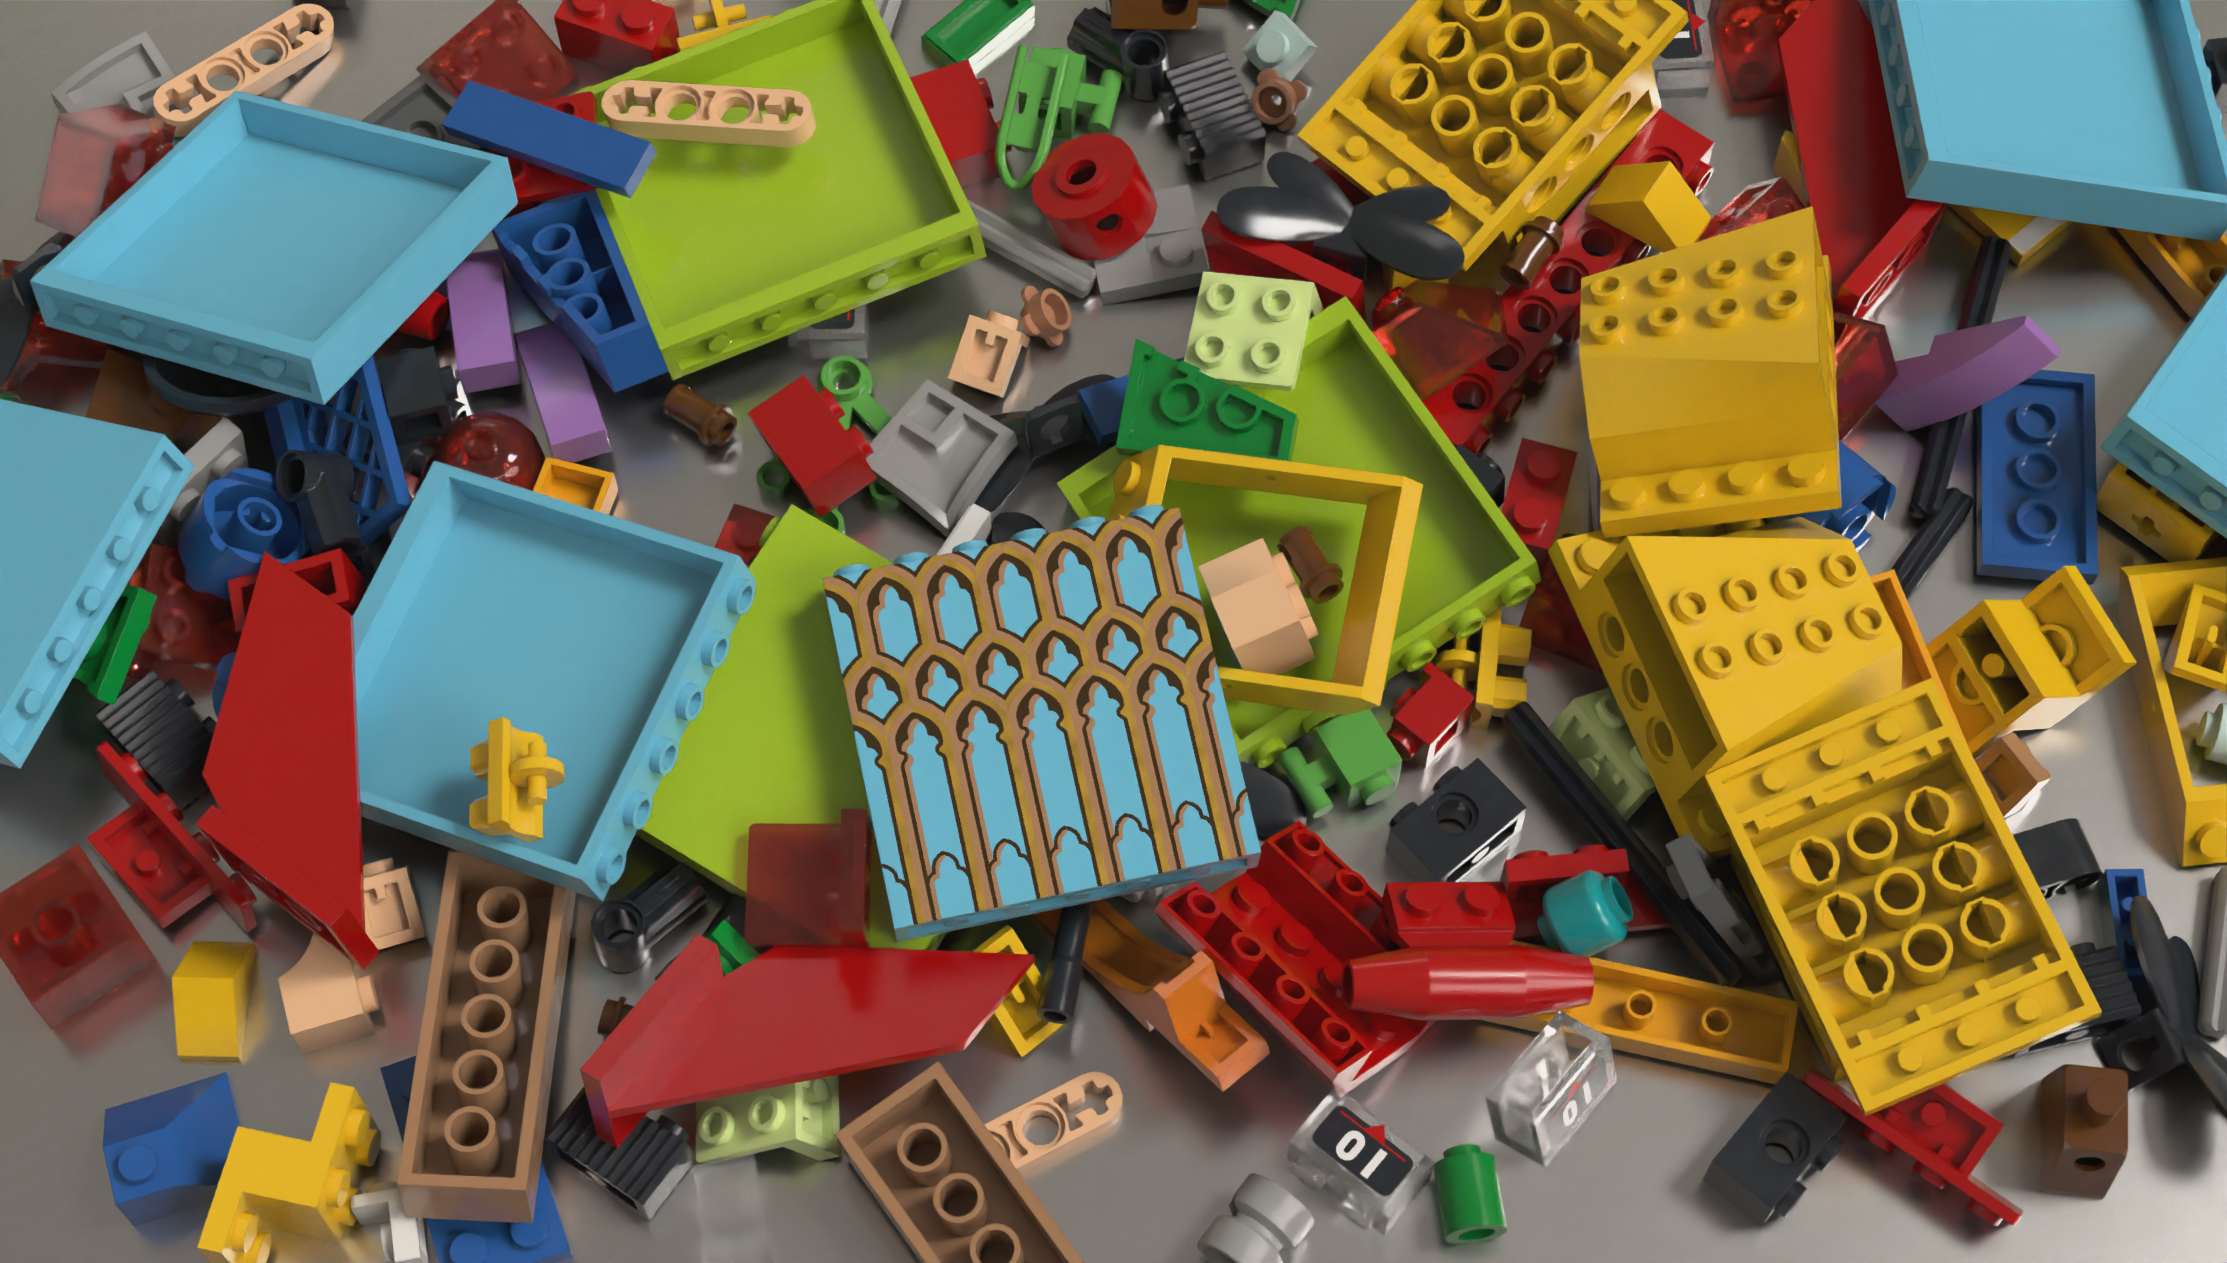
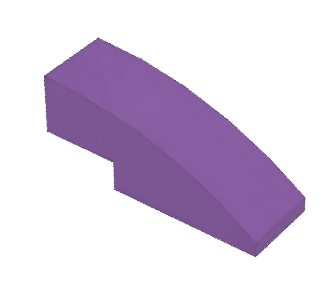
[447,248,521,393]
[1872,315,2060,432]
[514,322,612,463]

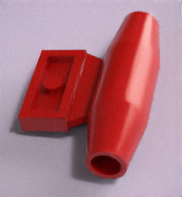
[1341,881,1594,1021]

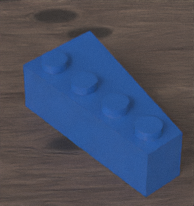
[491,190,669,392]

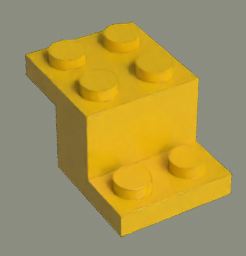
[1926,566,2137,760]
[197,1082,381,1263]

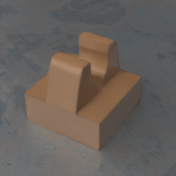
[1976,732,2051,818]

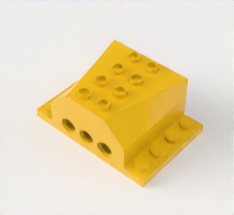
[1297,0,1689,272]
[1579,206,1842,538]
[1548,517,1903,858]
[1705,677,2102,1117]

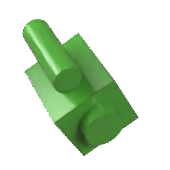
[1018,46,1123,139]
[1277,709,1402,818]

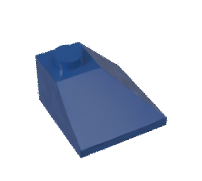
[103,1072,241,1226]

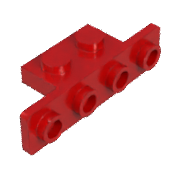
[86,741,257,933]
[1500,845,1671,942]
[1802,1067,2023,1226]

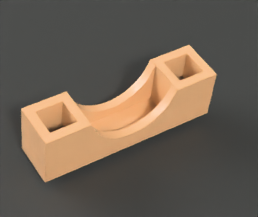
[278,932,380,1054]

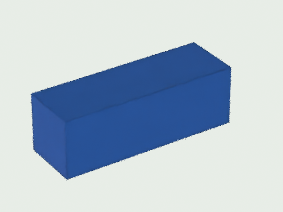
[2097,869,2149,988]

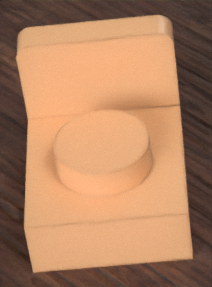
[948,310,1030,398]
[363,857,426,950]

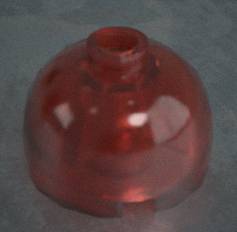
[432,412,546,491]

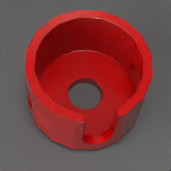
[1031,133,1157,261]

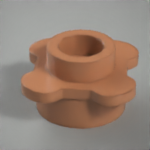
[1249,68,1307,131]
[1020,285,1071,347]

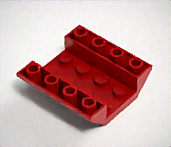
[1154,821,1437,1098]

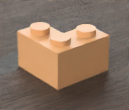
[1198,538,1319,675]

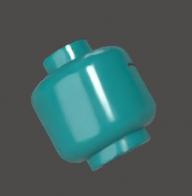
[1537,870,1633,958]

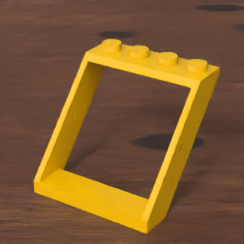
[1106,445,1423,716]
[2118,557,2227,867]

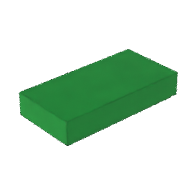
[921,0,1035,67]

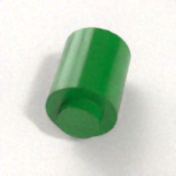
[1433,1144,1507,1244]

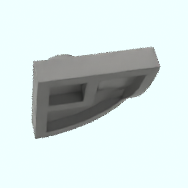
[51,31,189,168]
[1093,184,1209,306]
[866,379,1018,538]

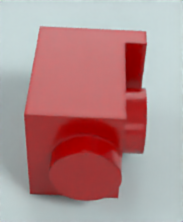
[1386,662,1475,769]

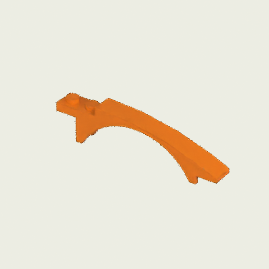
[1034,899,1270,1092]

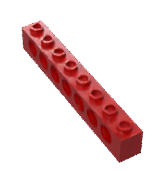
[1418,109,1714,455]

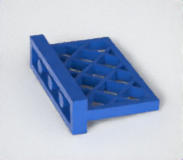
[264,355,412,572]

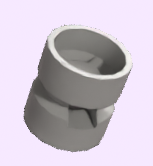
[1197,1173,1314,1263]

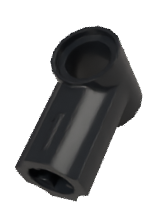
[1067,7,1170,100]
[275,450,366,559]
[591,858,708,973]

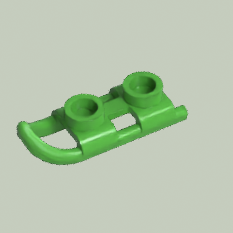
[995,44,1071,194]

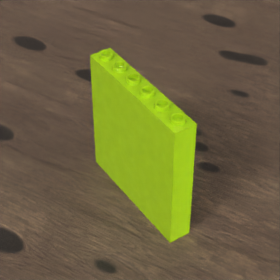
[570,0,987,380]
[1057,296,1541,768]
[635,504,948,950]

